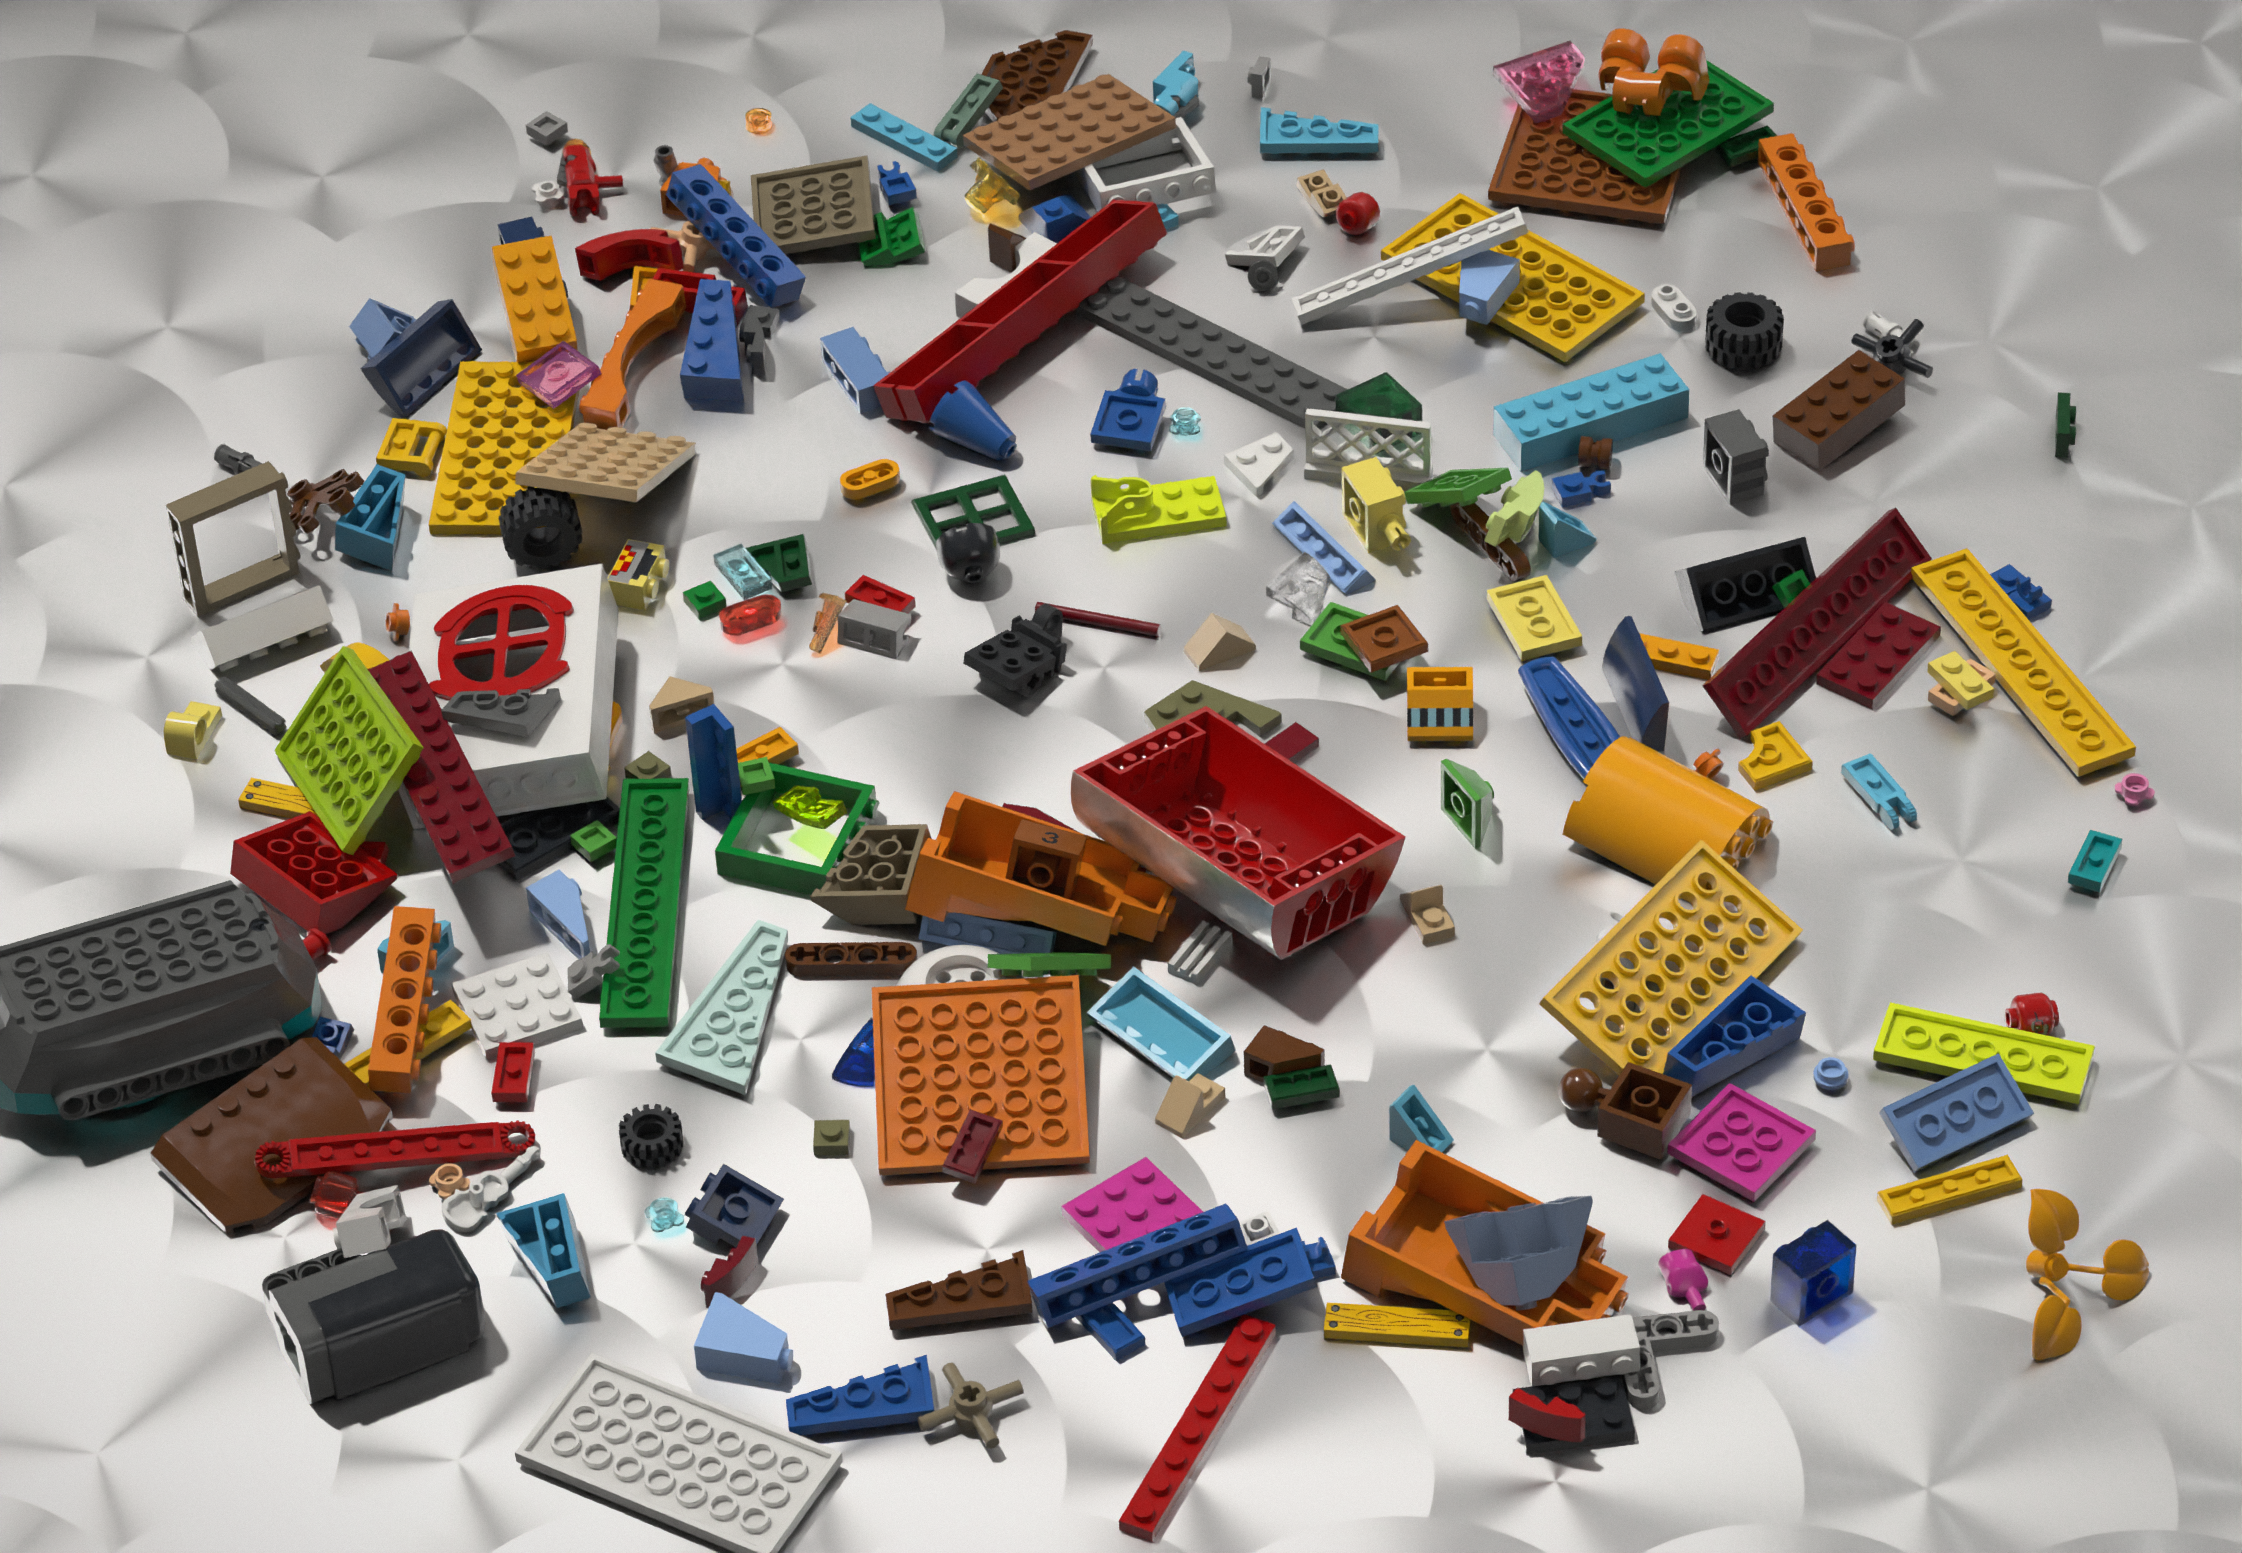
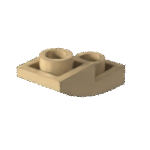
[1296,169,1347,217]

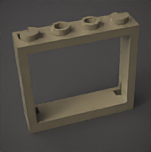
[166,461,301,617]

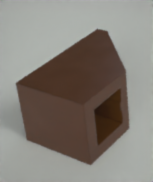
[1243,1025,1325,1083]

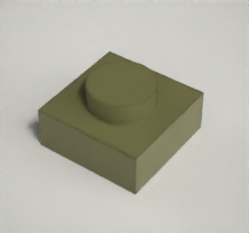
[624,751,672,779]
[813,1120,850,1155]

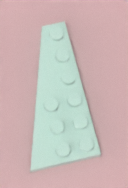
[655,919,788,1095]

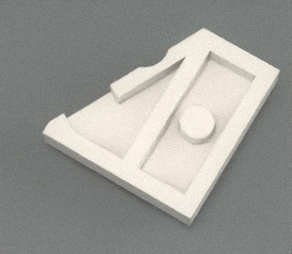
[1225,226,1305,267]
[1224,432,1294,497]

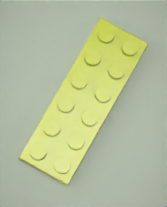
[1873,1002,2095,1104]

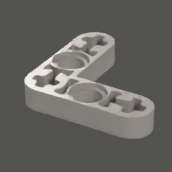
[1622,1310,1719,1410]

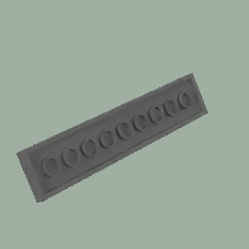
[1076,276,1354,430]

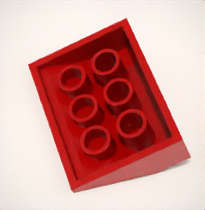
[230,811,397,935]

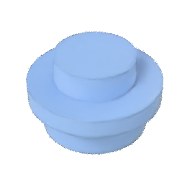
[1813,1057,1848,1090]

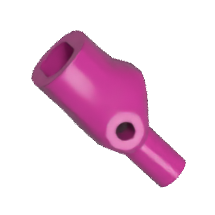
[1658,1249,1708,1311]

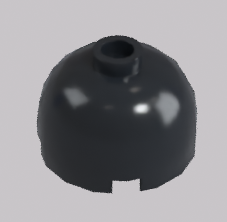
[936,523,1000,583]

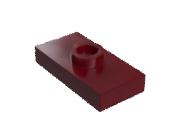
[942,1109,1003,1184]

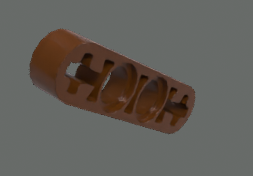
[1450,502,1531,582]
[785,942,918,977]

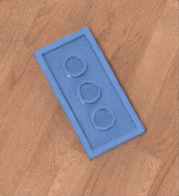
[1879,1053,2034,1173]

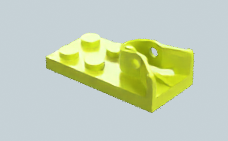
[1090,475,1227,544]

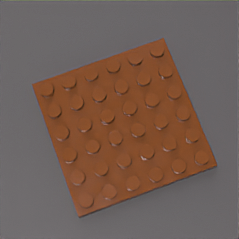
[1488,83,1683,224]

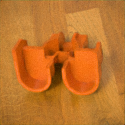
[1598,28,1709,116]

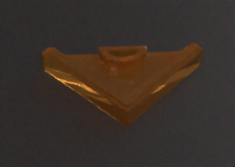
[809,592,846,654]

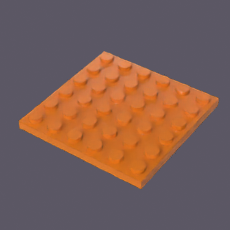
[872,975,1090,1176]

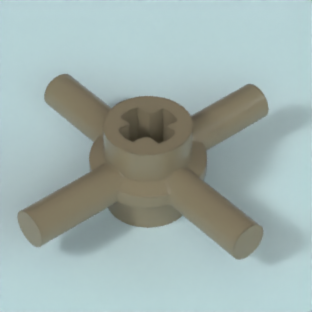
[917,1362,1024,1449]

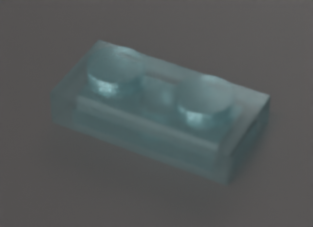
[713,544,772,600]

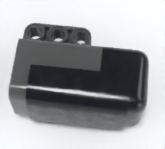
[262,1229,486,1404]

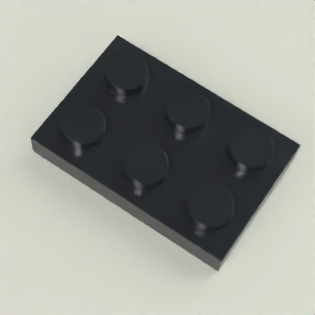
[1512,1375,1635,1454]

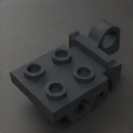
[963,603,1067,697]

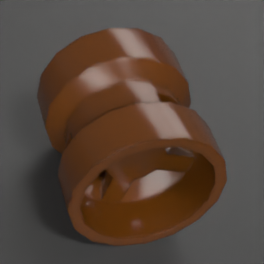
[1578,436,1613,470]

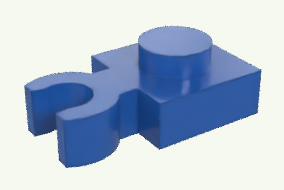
[878,161,917,205]
[1552,471,1611,507]

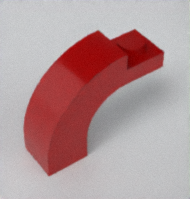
[575,229,684,281]

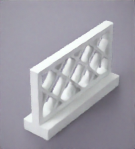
[1304,408,1433,491]

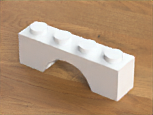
[955,232,1057,318]
[333,1185,407,1258]

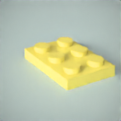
[1487,575,1582,661]

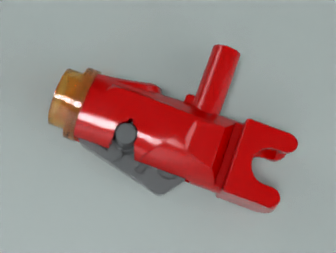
[557,139,623,216]

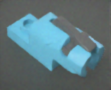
[1153,50,1200,119]

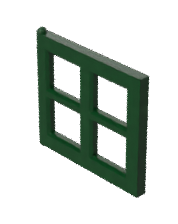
[911,475,1035,551]

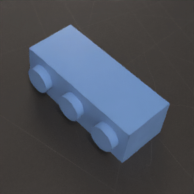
[820,327,890,414]

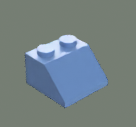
[349,298,416,360]

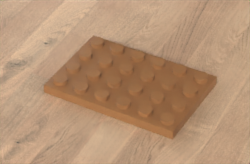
[963,74,1176,191]

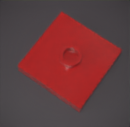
[1668,1194,1766,1275]

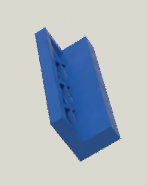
[685,704,742,820]

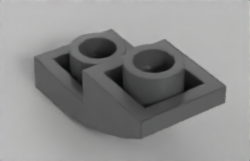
[739,312,766,376]

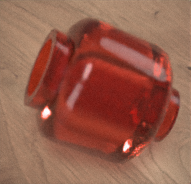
[310,1171,363,1220]

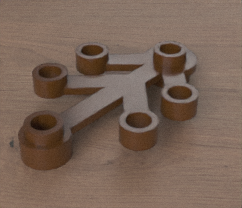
[287,469,364,534]

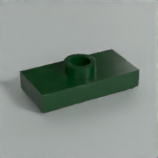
[1716,125,1777,167]
[1264,1064,1340,1110]

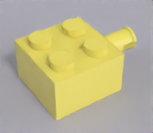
[1341,457,1411,553]

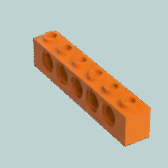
[1758,133,1855,272]
[368,906,441,1093]

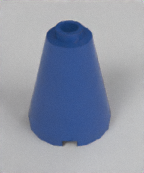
[930,381,1017,461]

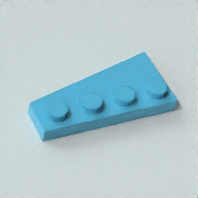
[1260,107,1379,154]

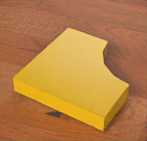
[1738,721,1813,791]

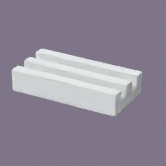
[1168,921,1232,984]

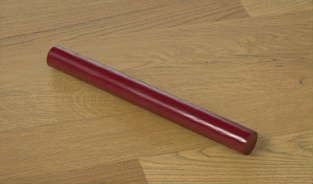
[1035,602,1161,637]

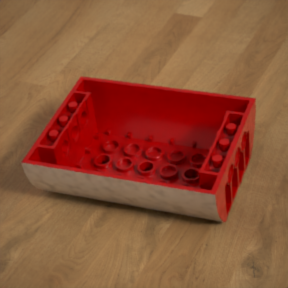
[1071,706,1406,960]

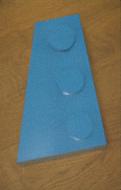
[335,464,405,571]
[496,1193,591,1308]

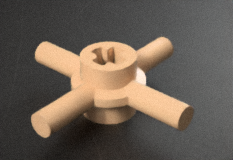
[650,221,716,272]

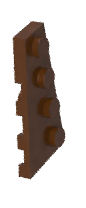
[885,1250,1033,1330]

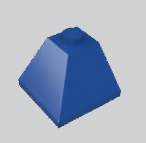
[1018,195,1091,243]

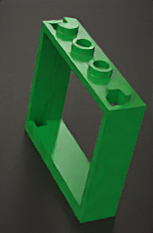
[715,763,880,895]

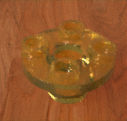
[964,157,1021,214]

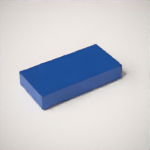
[1075,1303,1146,1361]

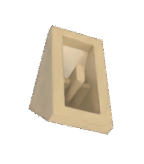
[1184,613,1256,671]
[649,676,714,733]

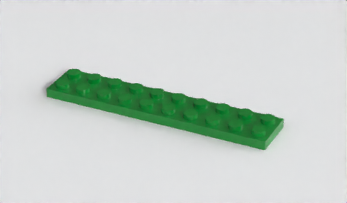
[599,778,690,1028]

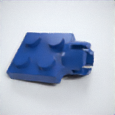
[1090,368,1166,451]

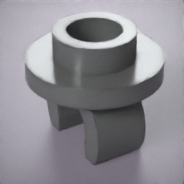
[1248,260,1278,291]

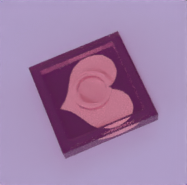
[516,341,601,409]

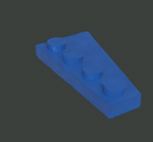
[785,1355,934,1435]

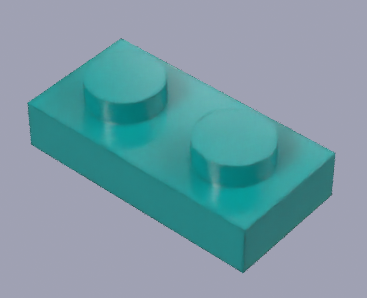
[2068,830,2123,892]

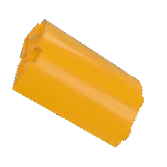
[1562,736,1773,903]

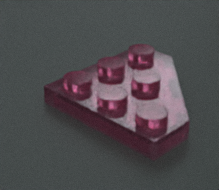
[1493,41,1585,123]

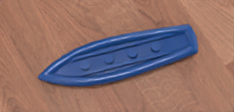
[1518,657,1620,778]

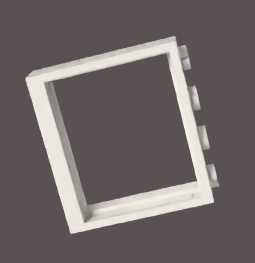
[1074,117,1216,212]

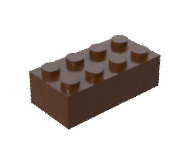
[1772,350,1905,471]

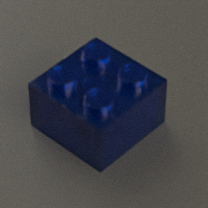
[1770,1219,1857,1327]

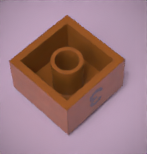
[1005,819,1087,900]

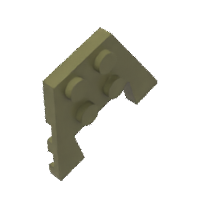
[1144,680,1282,737]

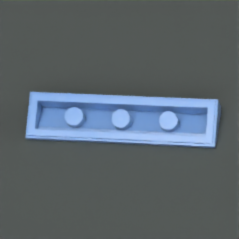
[1272,501,1375,595]

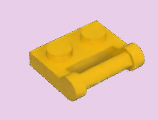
[376,418,447,477]

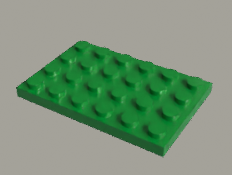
[1563,60,1774,188]

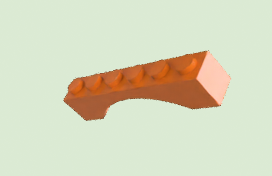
[579,279,687,430]

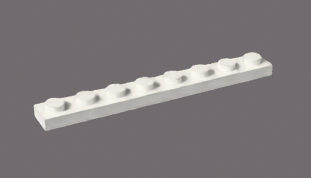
[1292,207,1529,325]

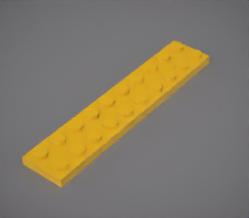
[1911,548,2136,777]

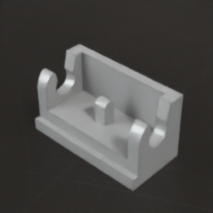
[837,599,912,659]

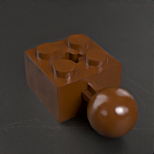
[1558,1062,1692,1160]

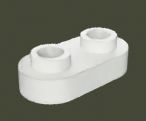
[1651,284,1697,331]

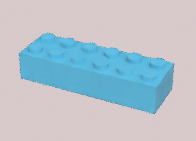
[1493,353,1689,472]

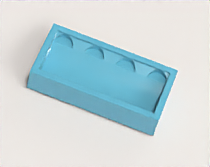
[1087,967,1236,1081]

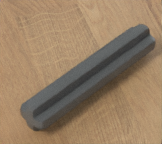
[214,677,287,735]

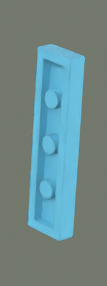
[850,103,958,172]

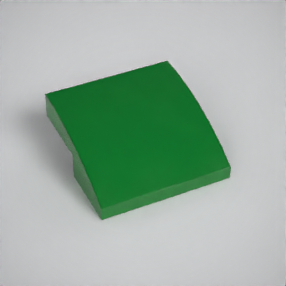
[858,207,926,266]

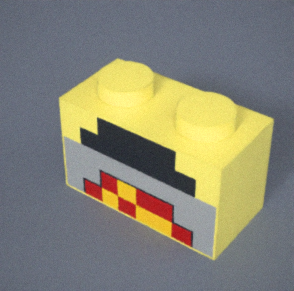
[607,539,669,610]

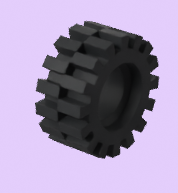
[619,1104,684,1169]

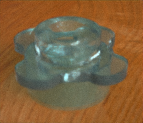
[1169,407,1201,436]
[644,1197,685,1233]

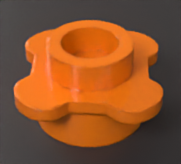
[385,603,410,641]
[1693,749,1724,779]

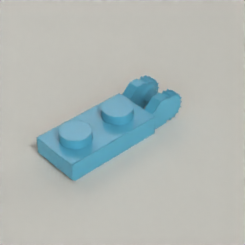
[1841,753,1917,830]

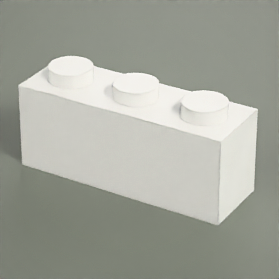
[1523,1314,1640,1386]

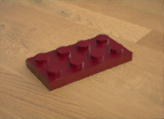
[1816,602,1941,709]

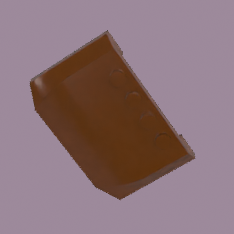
[150,1037,393,1235]

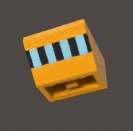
[1407,667,1473,741]

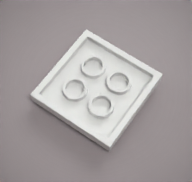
[451,952,583,1060]

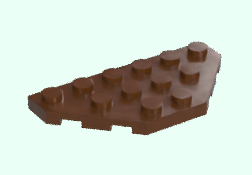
[981,30,1093,122]

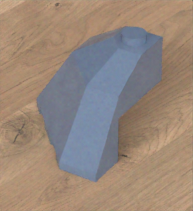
[1444,1195,1593,1311]

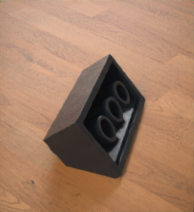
[1675,537,1816,631]

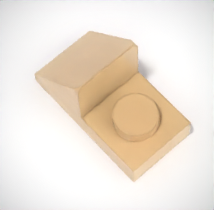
[1400,885,1455,944]
[1155,1073,1225,1139]

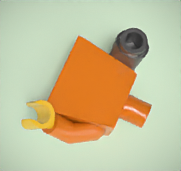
[653,145,734,216]

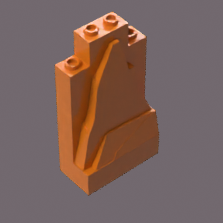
[905,791,1177,946]
[1341,1140,1629,1346]

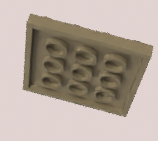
[751,155,876,254]

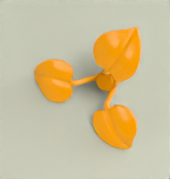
[2026,1189,2149,1360]

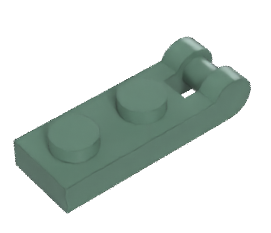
[934,74,1003,148]

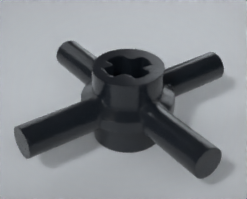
[1851,319,1933,378]

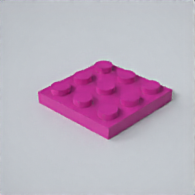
[1667,1083,1816,1202]
[1061,1157,1203,1252]

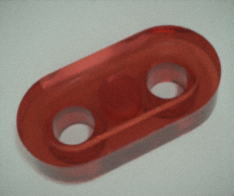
[719,594,782,636]

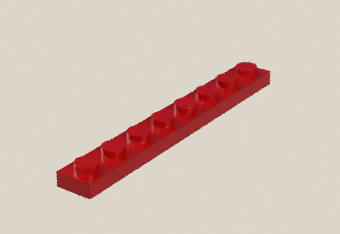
[1119,1314,1276,1542]

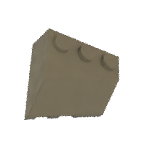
[810,824,931,925]

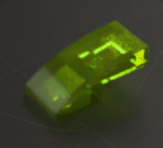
[773,786,847,829]

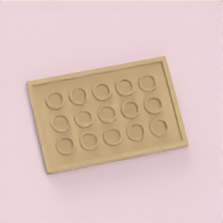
[515,423,696,502]

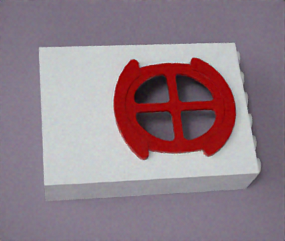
[398,564,619,829]

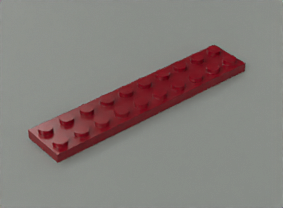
[1702,508,1932,738]
[368,650,515,883]

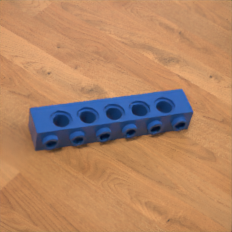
[666,164,806,308]
[1027,1203,1248,1328]

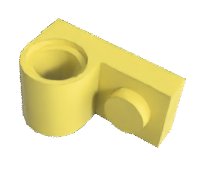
[164,701,222,760]

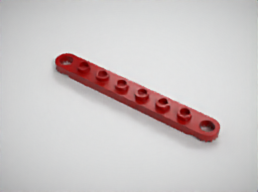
[255,1120,535,1178]

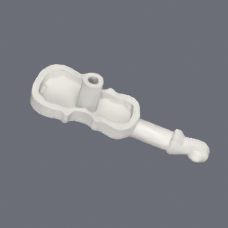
[441,1146,541,1232]

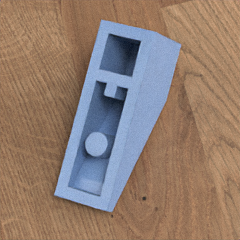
[526,869,590,959]

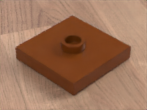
[1340,605,1428,673]

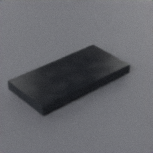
[498,796,620,881]

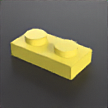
[1927,651,1994,710]

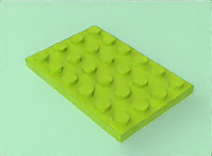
[274,646,424,855]

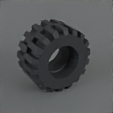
[1705,292,1784,370]
[499,486,583,570]

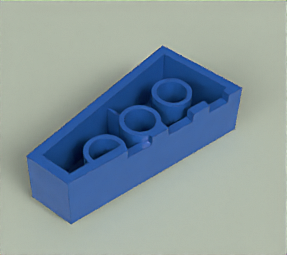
[680,279,744,402]
[1663,975,1806,1096]

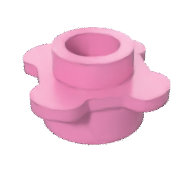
[2114,773,2155,806]

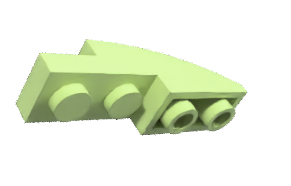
[1484,470,1544,547]

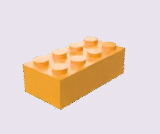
[492,235,578,363]

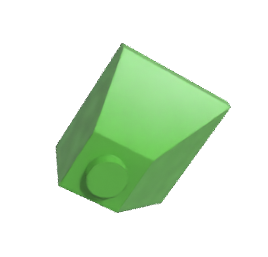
[1441,759,1494,849]

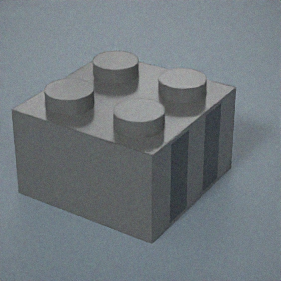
[1703,409,1769,504]

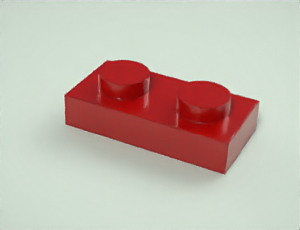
[844,575,916,614]
[491,1042,535,1103]

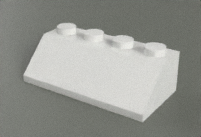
[190,585,334,672]

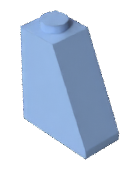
[1459,250,1520,325]
[694,1292,794,1384]

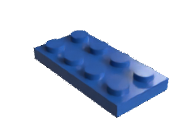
[1164,1227,1318,1337]

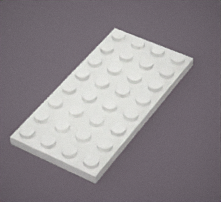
[514,1352,843,1553]

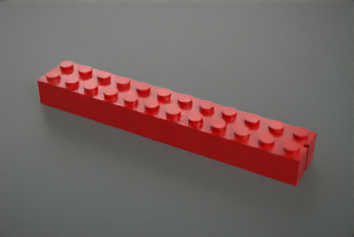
[873,200,1167,423]

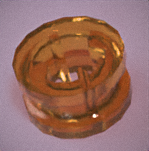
[745,108,772,134]

